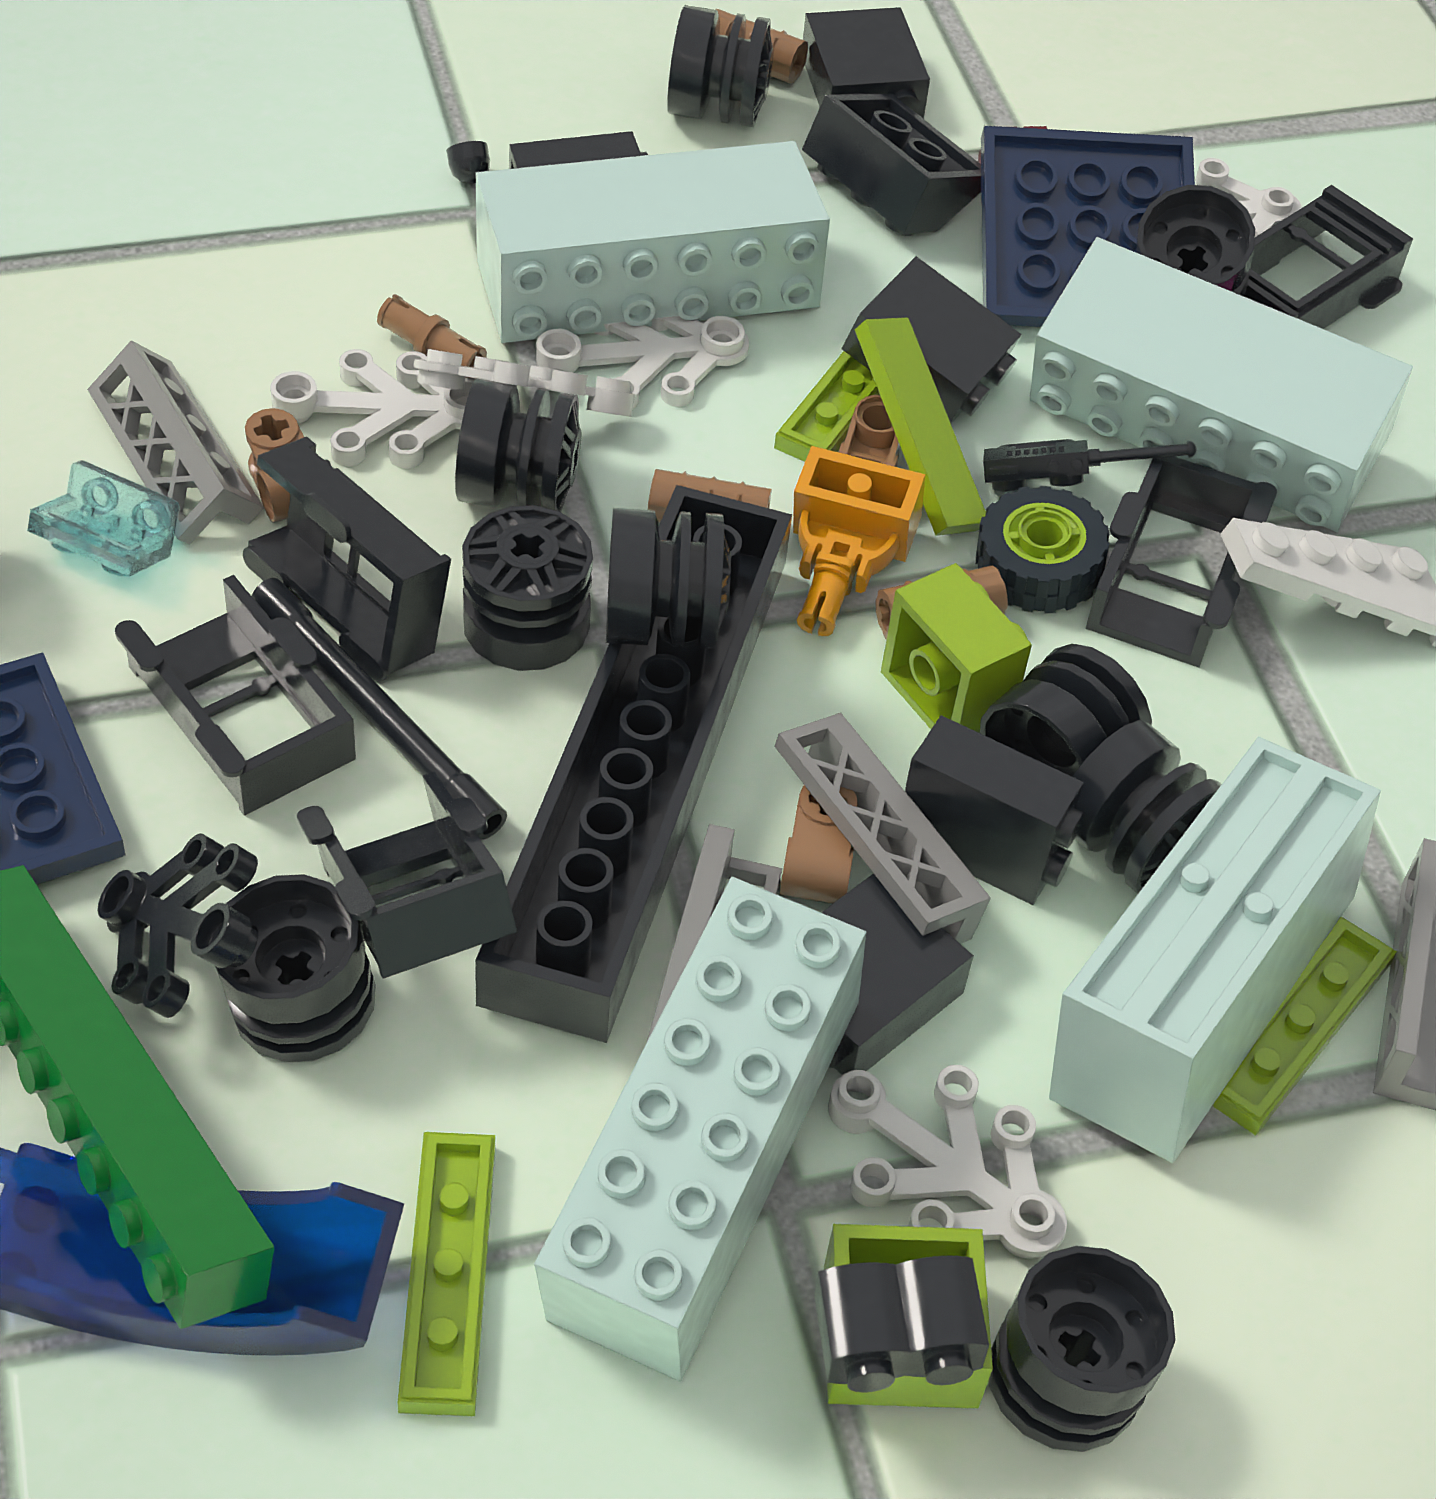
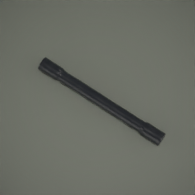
[252,578,507,840]

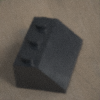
[802,94,981,236]

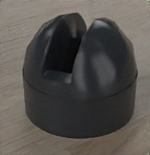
[446,141,490,183]

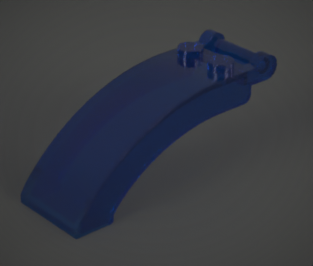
[0,1143,405,1356]

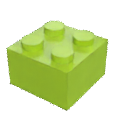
[880,563,1032,733]
[824,1224,993,1408]

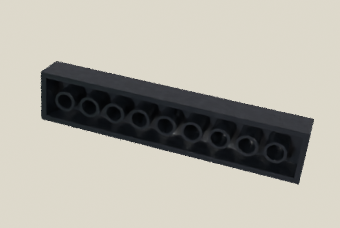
[475,485,792,1043]

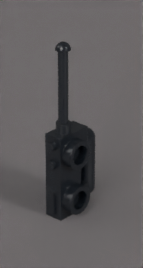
[983,439,1197,492]

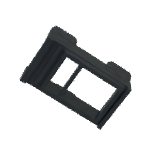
[1245,184,1413,329]
[243,436,451,682]
[1085,456,1277,668]
[115,574,356,816]
[296,772,517,979]

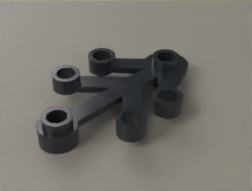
[97,833,258,1018]

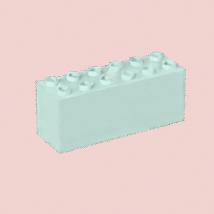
[476,141,830,343]
[1030,237,1413,533]
[1049,736,1381,1163]
[534,876,866,1382]

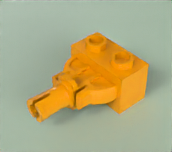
[793,446,926,636]

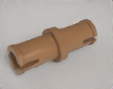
[377,294,487,378]

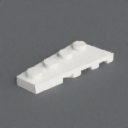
[1220,518,1436,647]

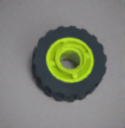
[975,486,1110,614]

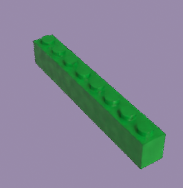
[0,865,274,1330]

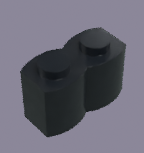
[814,1256,989,1393]

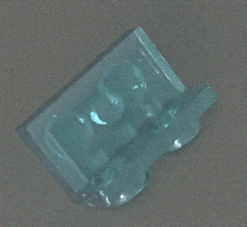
[27,460,180,577]

